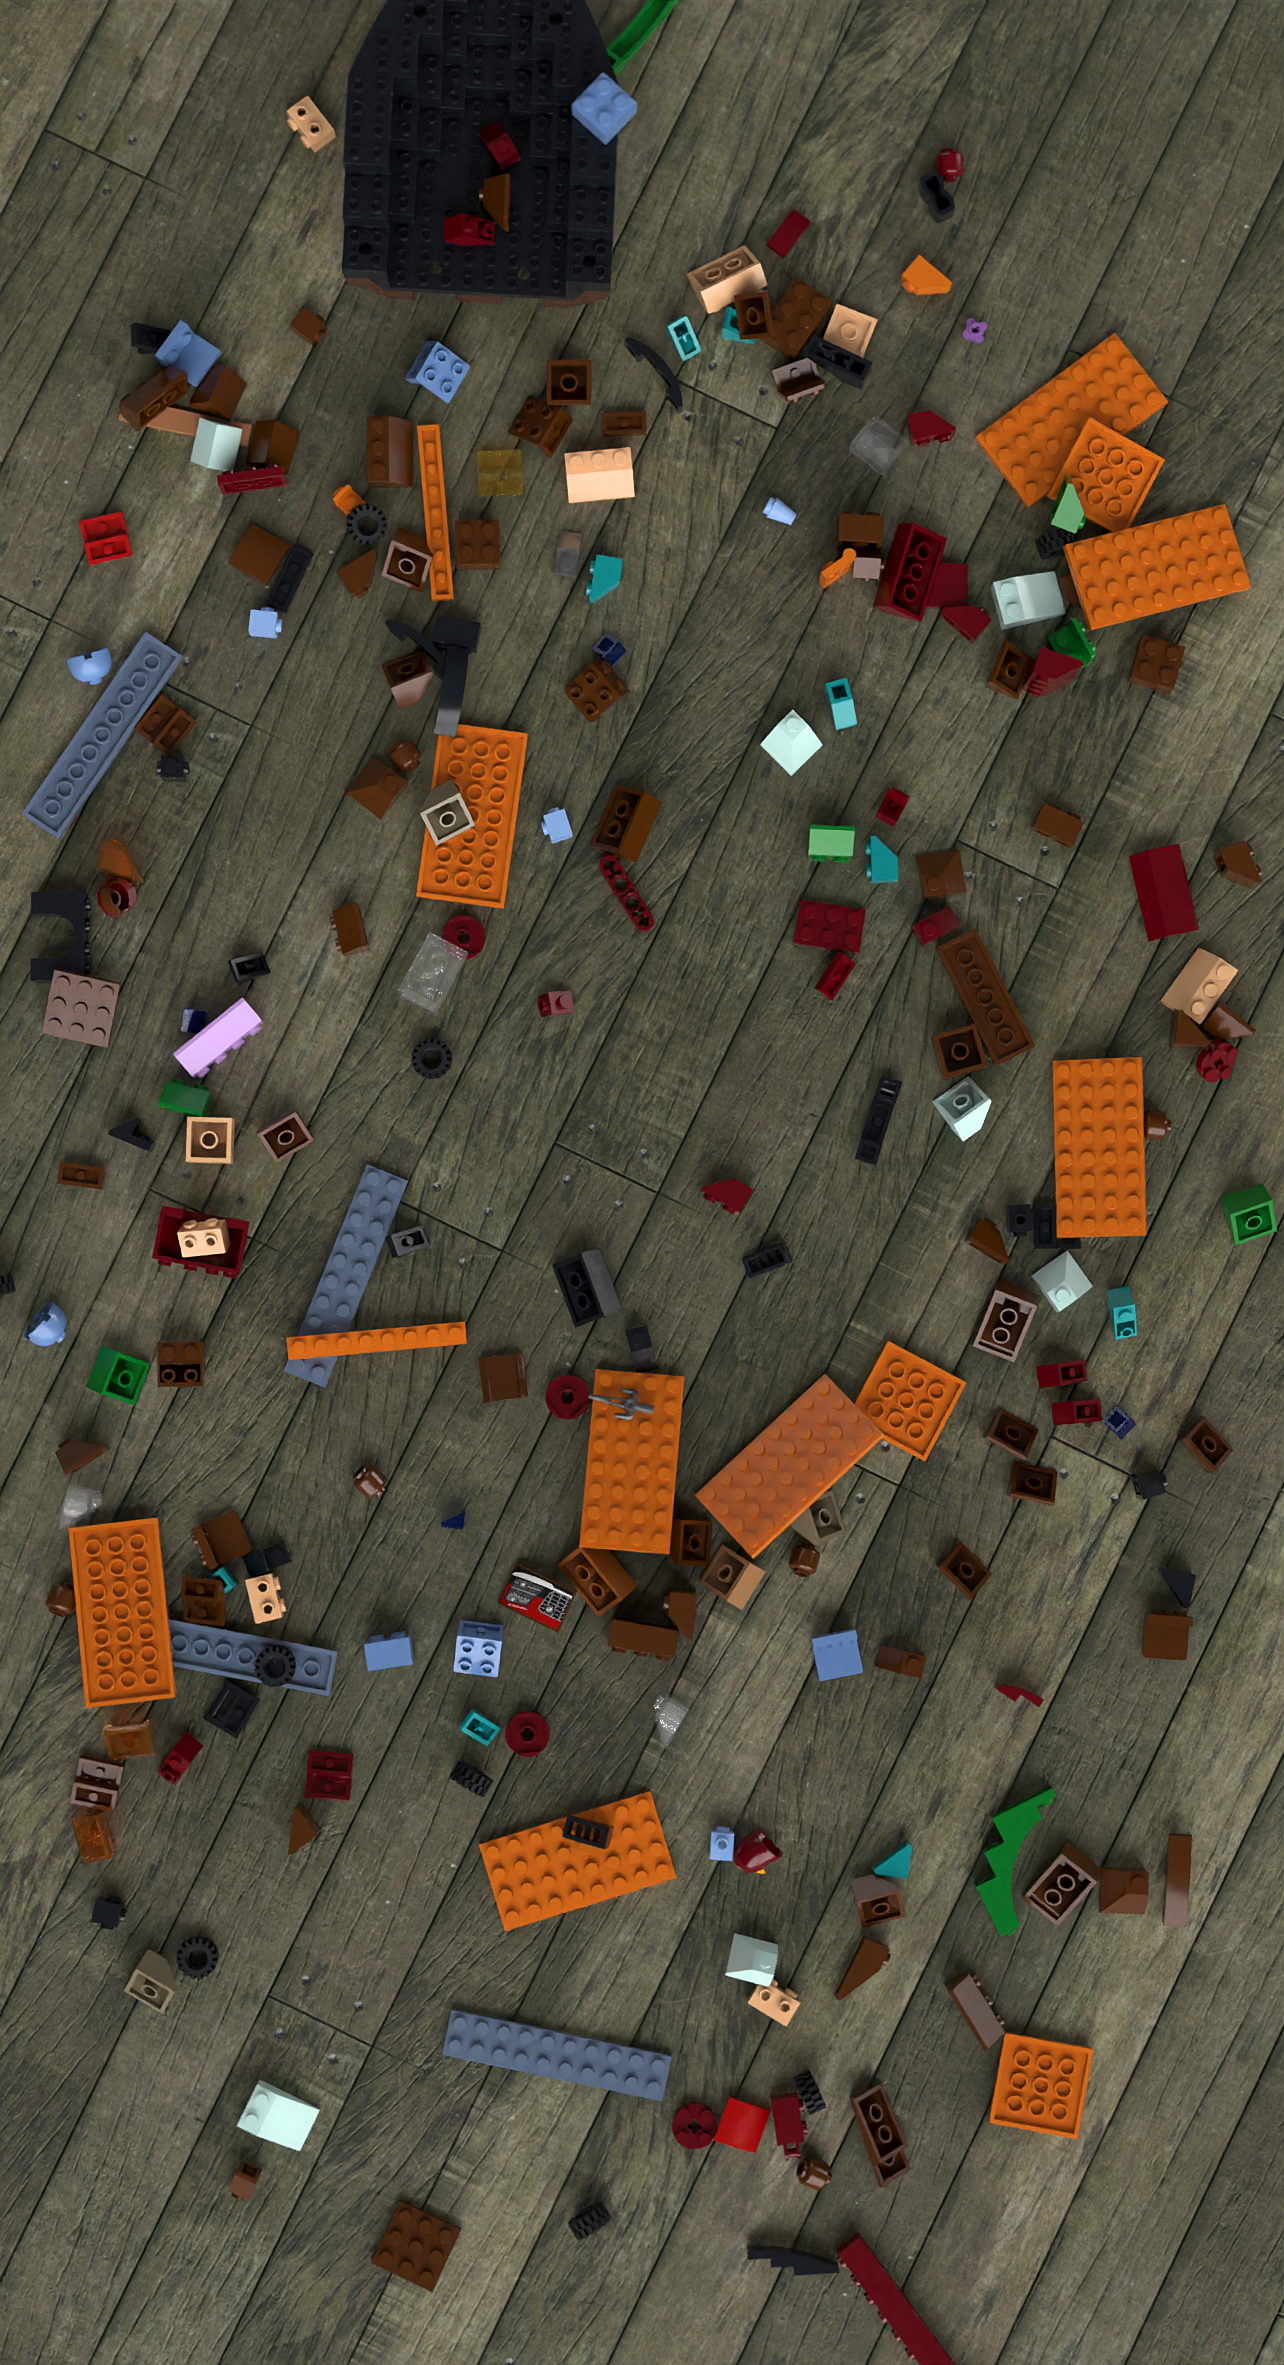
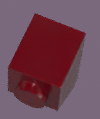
[478,121,520,171]
[939,606,992,644]
[911,906,961,947]
[1036,1359,1088,1388]
[1051,1399,1102,1425]

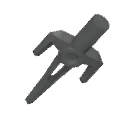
[588,1387,654,1420]

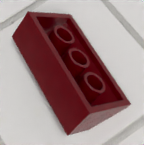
[872,522,947,622]
[1023,647,1084,697]

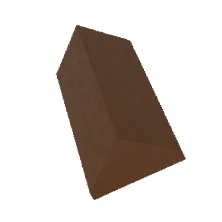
[849,2083,911,2188]

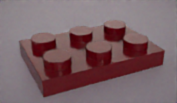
[217,464,288,495]
[793,899,866,954]

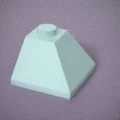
[760,710,823,776]
[933,1076,991,1141]
[1031,1250,1093,1312]
[725,1933,778,1987]

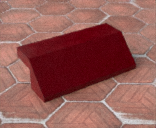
[1129,844,1199,942]

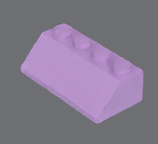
[173,997,264,1078]

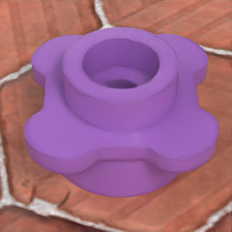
[962,318,987,343]

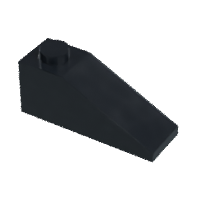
[803,335,872,390]

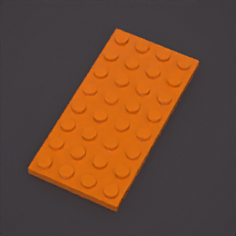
[975,333,1168,508]
[1063,504,1251,631]
[416,724,528,909]
[1053,1057,1147,1238]
[579,1369,685,1554]
[695,1374,884,1559]
[68,1518,176,1708]
[479,1791,677,1931]

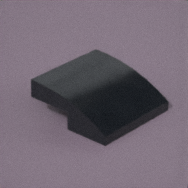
[1034,1204,1082,1249]

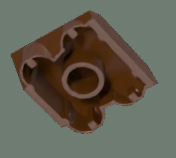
[478,1352,528,1403]

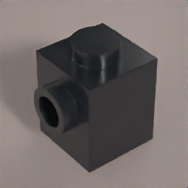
[157,755,189,782]
[1006,1204,1032,1237]
[91,1895,127,1930]

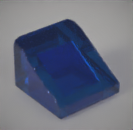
[592,633,626,666]
[181,1008,207,1034]
[1102,1406,1136,1440]
[441,1512,466,1530]

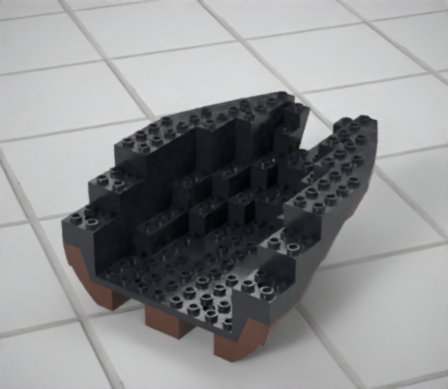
[342,0,619,308]

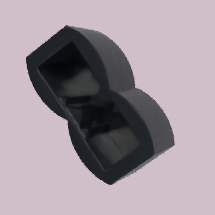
[918,170,955,224]

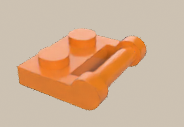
[819,548,856,589]

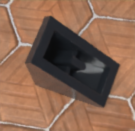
[228,952,271,985]
[1158,1567,1196,1608]

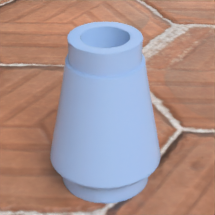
[762,497,797,525]

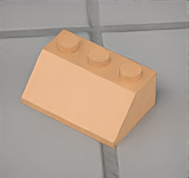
[687,245,768,314]
[564,447,634,503]
[1160,947,1238,1026]

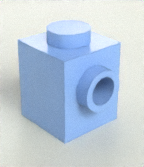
[249,607,282,638]
[541,807,573,844]
[709,1826,734,1861]

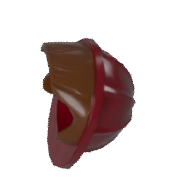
[97,878,137,917]

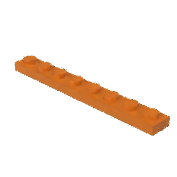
[417,424,454,602]
[286,1321,467,1360]

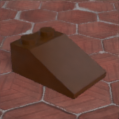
[973,1280,1040,1362]
[1022,1842,1102,1926]

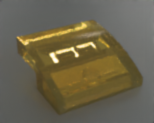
[477,449,523,496]

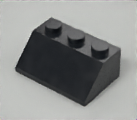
[552,1248,622,1328]

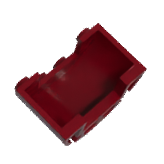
[152,1205,250,1278]

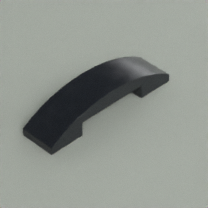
[625,337,683,414]
[385,620,444,680]
[433,646,469,737]
[855,1075,902,1166]

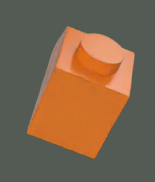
[901,255,953,295]

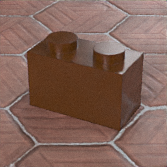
[1031,802,1084,849]

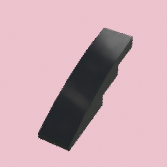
[747,2245,840,2276]

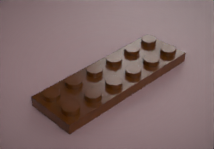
[935,928,1035,1067]

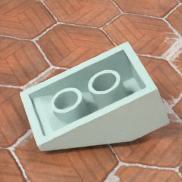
[991,571,1066,630]
[237,2080,320,2151]

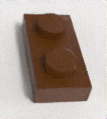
[602,411,647,437]
[57,1161,106,1190]

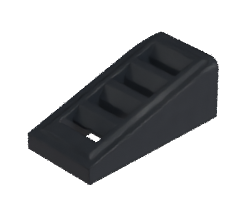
[742,1241,793,1279]
[562,1815,614,1849]

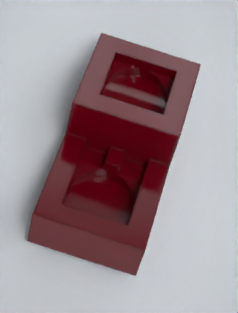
[766,209,811,259]
[995,1684,1044,1707]

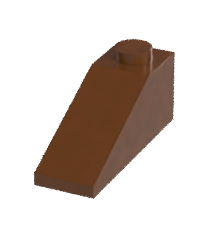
[834,1934,891,2001]

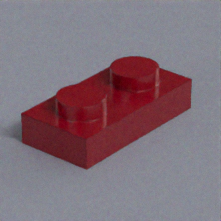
[815,951,856,1001]

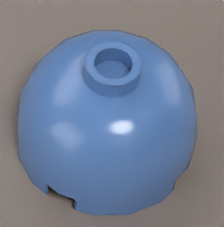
[66,647,112,685]
[24,1301,67,1347]

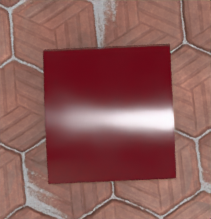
[926,563,969,609]
[305,1751,354,1802]

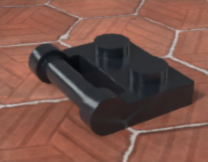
[203,1679,260,1739]

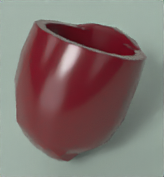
[734,1829,783,1874]

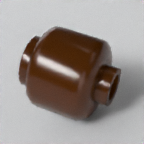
[388,739,421,772]
[1144,1111,1171,1140]
[353,1465,386,1498]
[789,1543,820,1577]
[45,1582,76,1617]
[796,2156,832,2190]

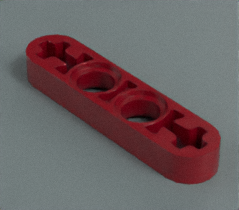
[599,855,654,932]

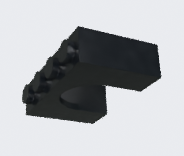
[31,892,92,983]

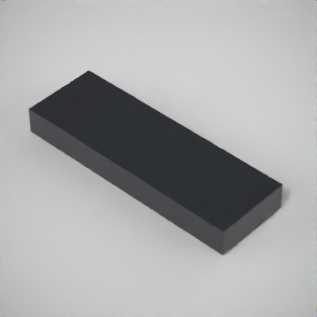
[266,544,314,614]

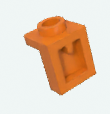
[333,484,366,516]

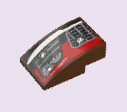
[498,1562,577,1632]

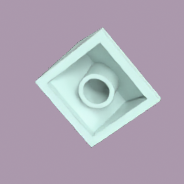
[190,418,243,471]

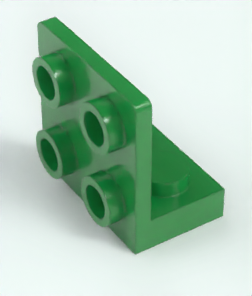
[1046,617,1096,669]

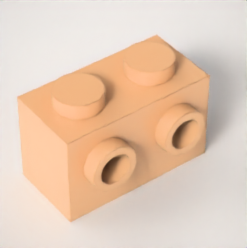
[287,95,336,152]
[177,1218,231,1257]
[245,1573,286,1624]
[747,1979,800,2027]

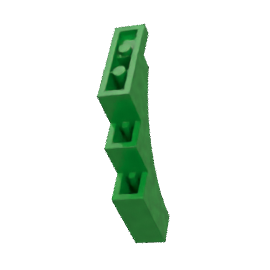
[974,1786,1057,1937]

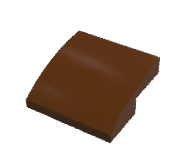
[228,524,290,586]
[134,694,197,755]
[180,1576,226,1626]
[70,1755,125,1812]

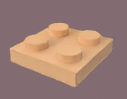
[823,304,878,357]

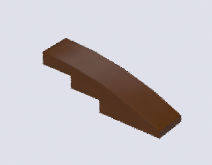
[1162,1833,1192,1927]

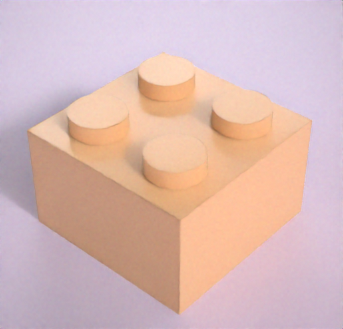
[186,1117,235,1164]

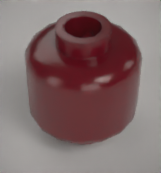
[935,148,964,182]

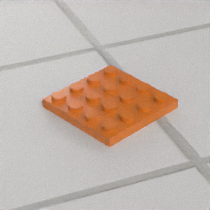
[1046,417,1165,533]
[854,1341,967,1461]
[988,2032,1093,2139]

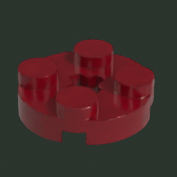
[441,915,486,960]
[1195,1039,1238,1082]
[545,1375,590,1420]
[505,1711,550,1757]
[672,2102,717,2149]

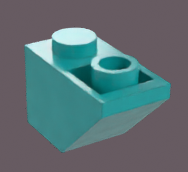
[586,555,623,603]
[824,678,857,730]
[865,836,898,883]
[1107,1286,1137,1340]

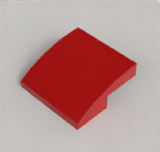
[79,511,132,565]
[713,2096,771,2153]

